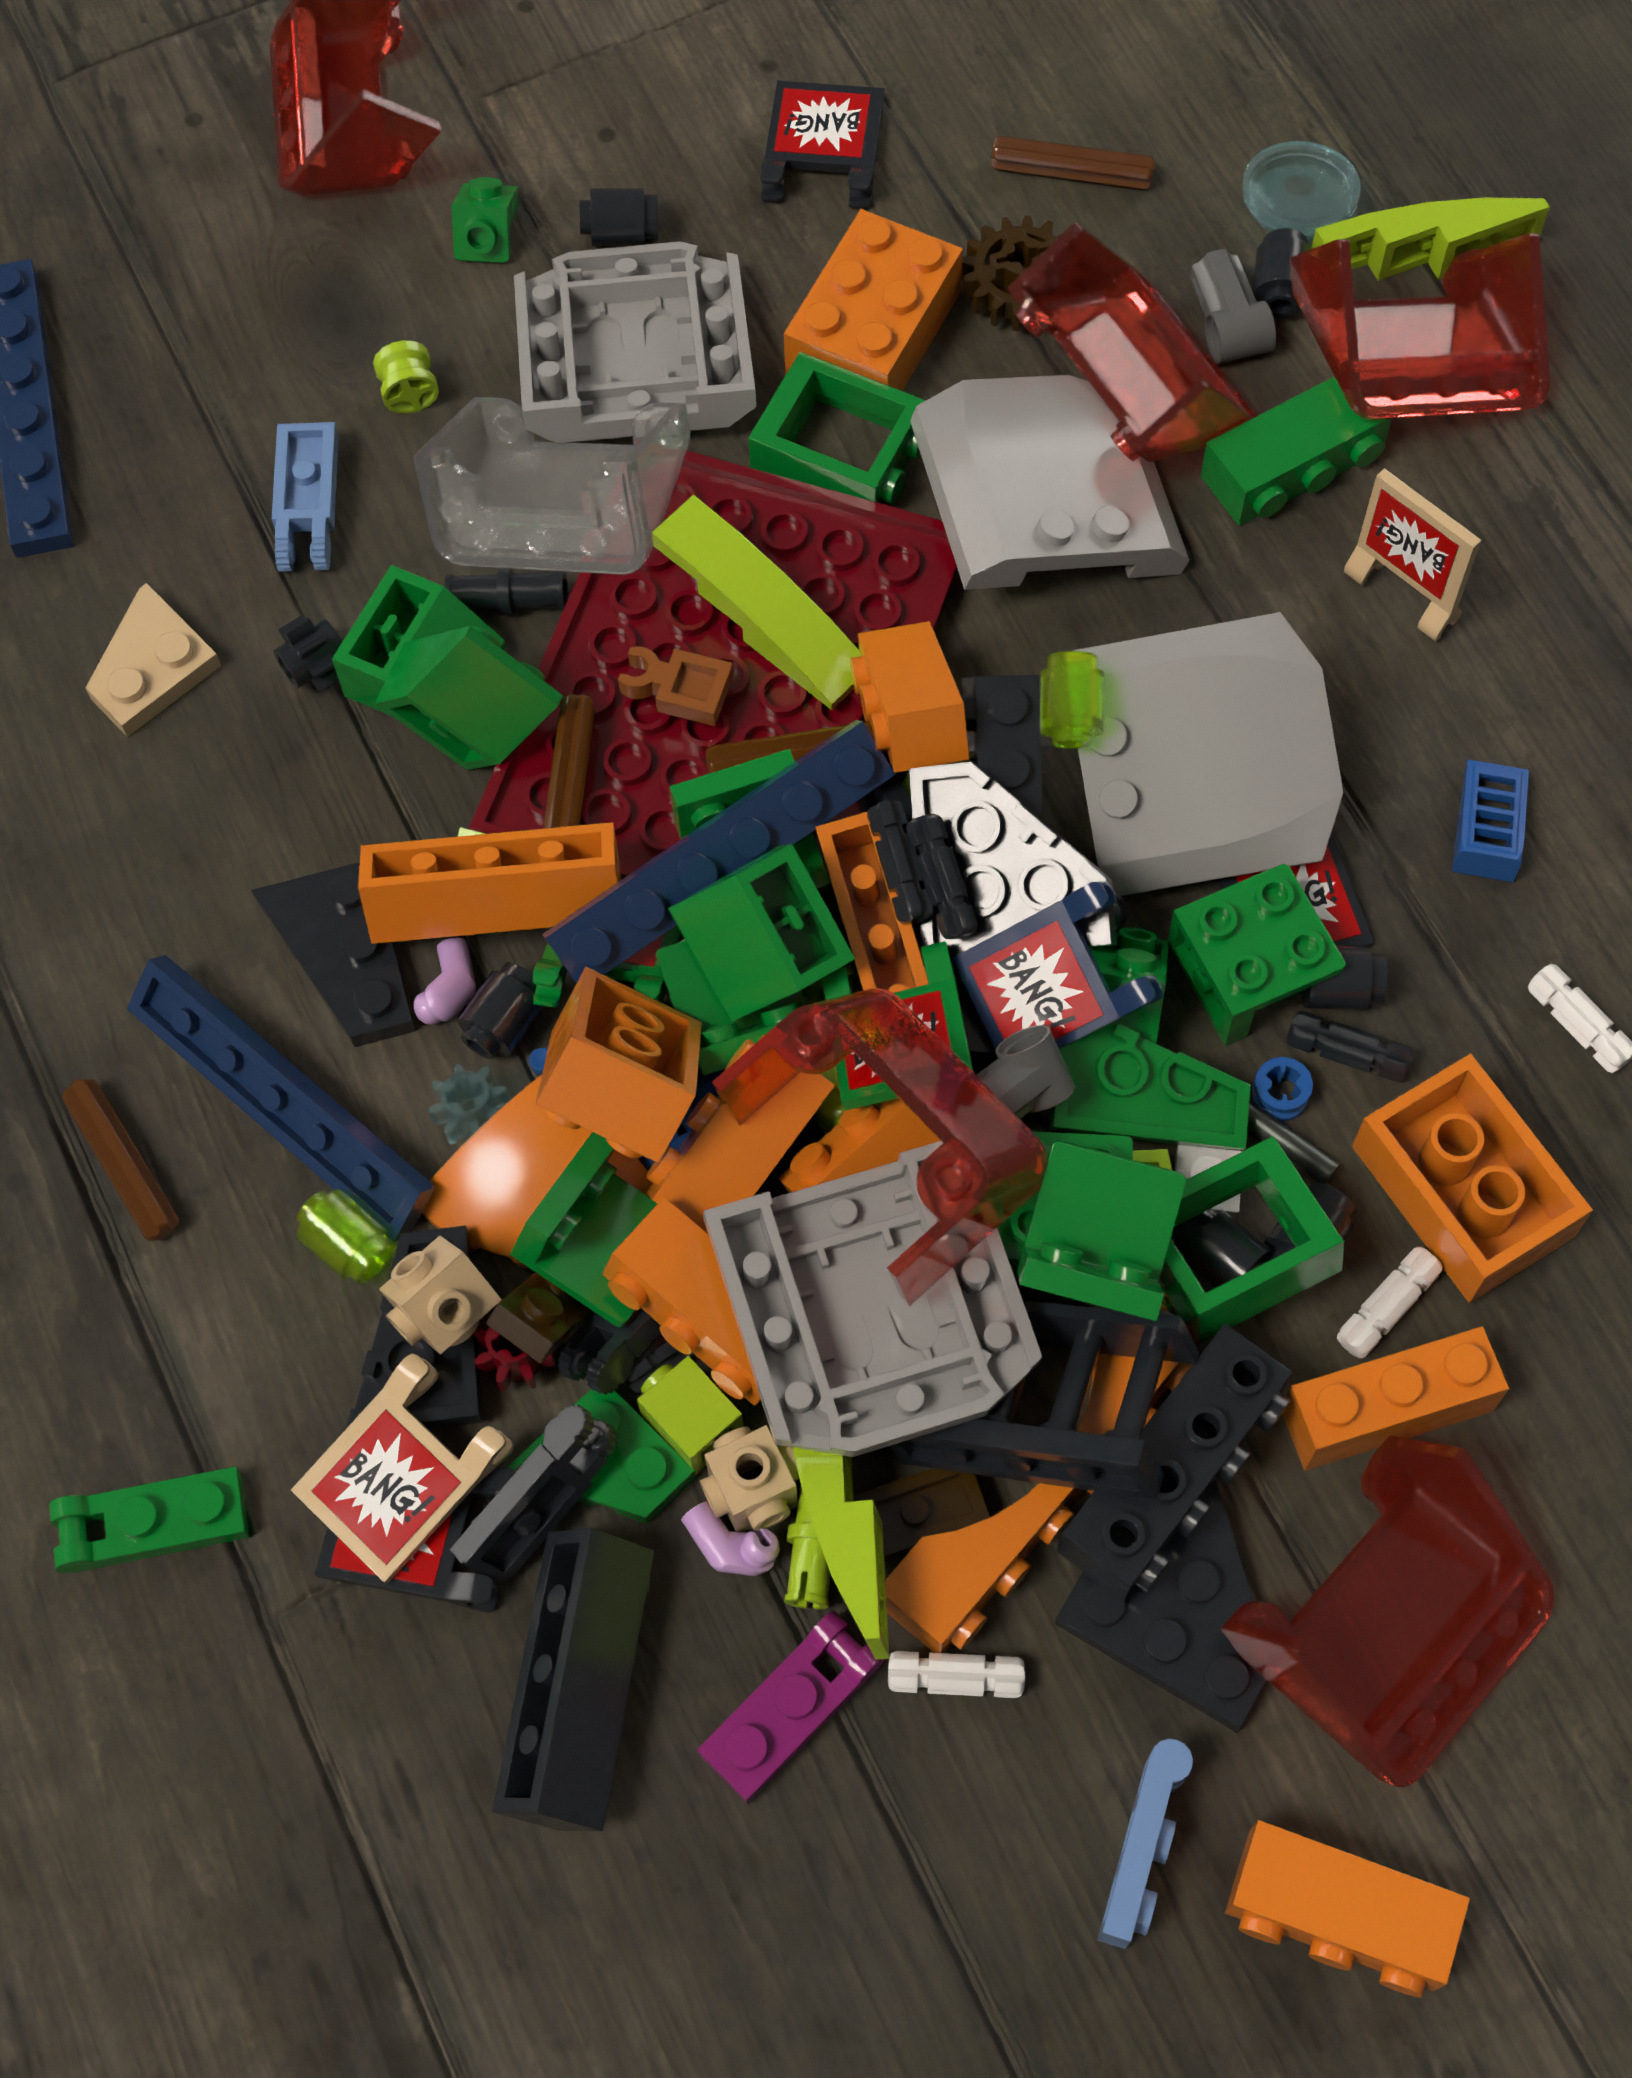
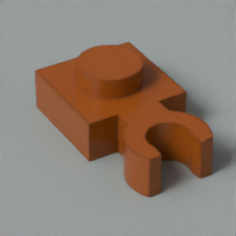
[618,646,734,726]

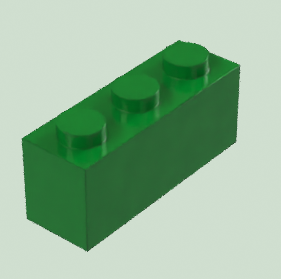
[1200,367,1393,526]

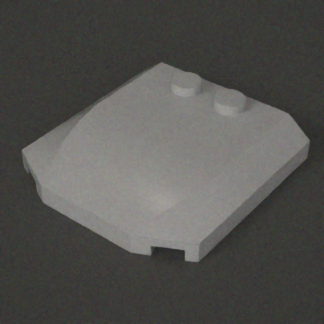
[514,242,756,443]
[910,375,1189,590]
[1062,612,1343,896]
[703,1134,1042,1457]

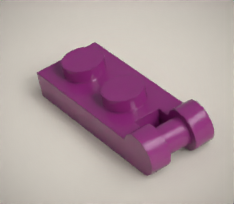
[697,1610,884,1805]

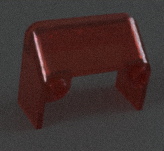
[270,0,442,196]
[712,988,1047,1306]

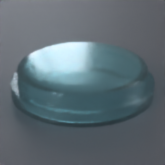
[1242,141,1361,239]

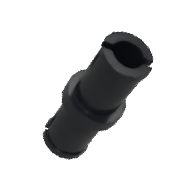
[444,567,568,616]

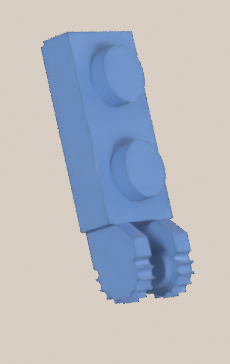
[272,422,339,571]

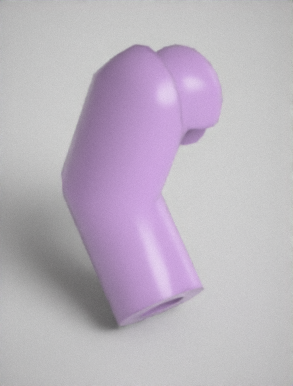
[414,937,476,1025]
[681,1501,780,1576]

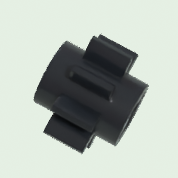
[273,615,342,692]

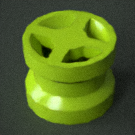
[373,340,439,414]

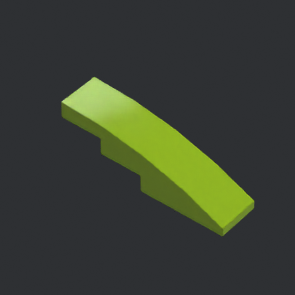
[1311,197,1550,282]
[652,495,860,710]
[792,1447,890,1660]

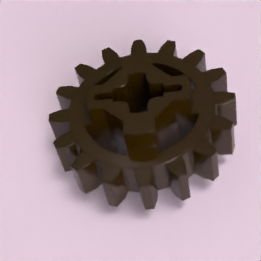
[962,215,1084,331]

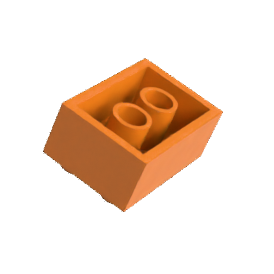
[784,209,963,391]
[535,967,702,1163]
[1352,1053,1593,1304]

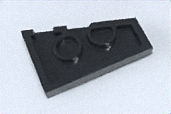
[251,862,416,1048]
[345,1225,483,1430]

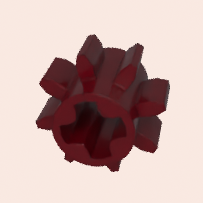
[473,1309,556,1392]

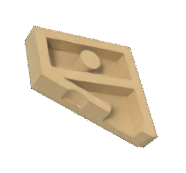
[85,583,221,737]

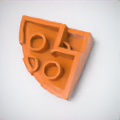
[422,1074,653,1269]

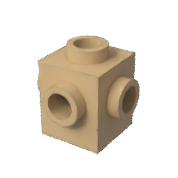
[379,1236,502,1354]
[699,1425,799,1532]

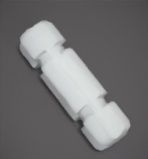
[1528,964,1632,1073]
[1337,1247,1443,1359]
[888,1651,1025,1698]

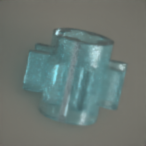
[428,1064,510,1145]

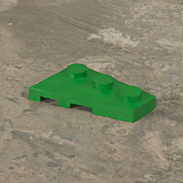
[1049,1023,1251,1151]

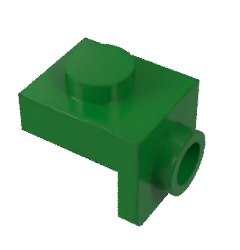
[451,177,519,263]

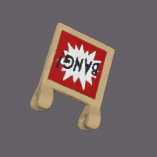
[1344,468,1481,642]
[291,1354,514,1583]

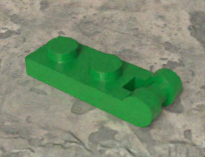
[49,1466,250,1573]

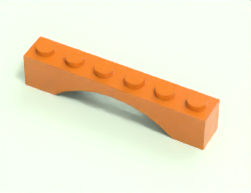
[885,1304,1200,1653]

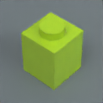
[637,1356,744,1474]

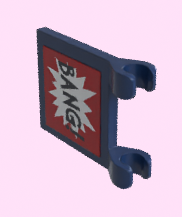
[951,881,1164,1050]

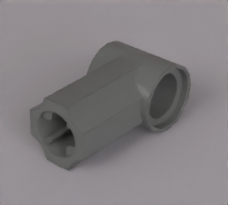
[1190,249,1276,364]
[944,1025,1076,1147]

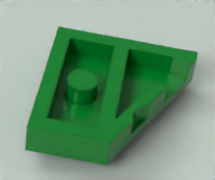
[507,1389,696,1524]

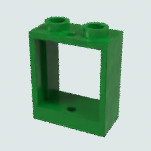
[748,352,925,505]
[1160,1136,1344,1343]

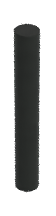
[1182,1052,1341,1184]

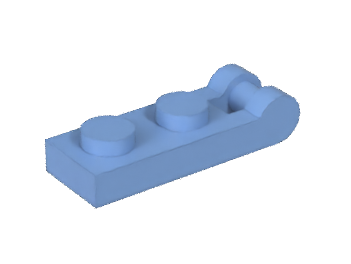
[1097,1739,1193,1949]

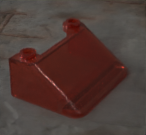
[1007,223,1258,462]
[1290,233,1550,420]
[1221,1435,1554,1787]

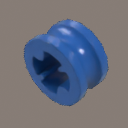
[1251,1057,1313,1122]

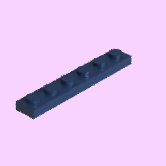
[0,259,74,558]
[542,720,896,984]
[127,955,435,1242]

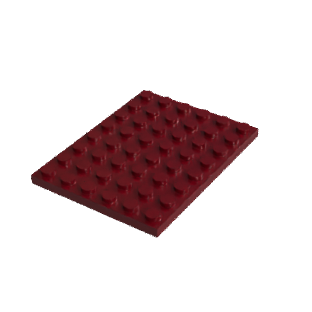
[469,438,959,913]

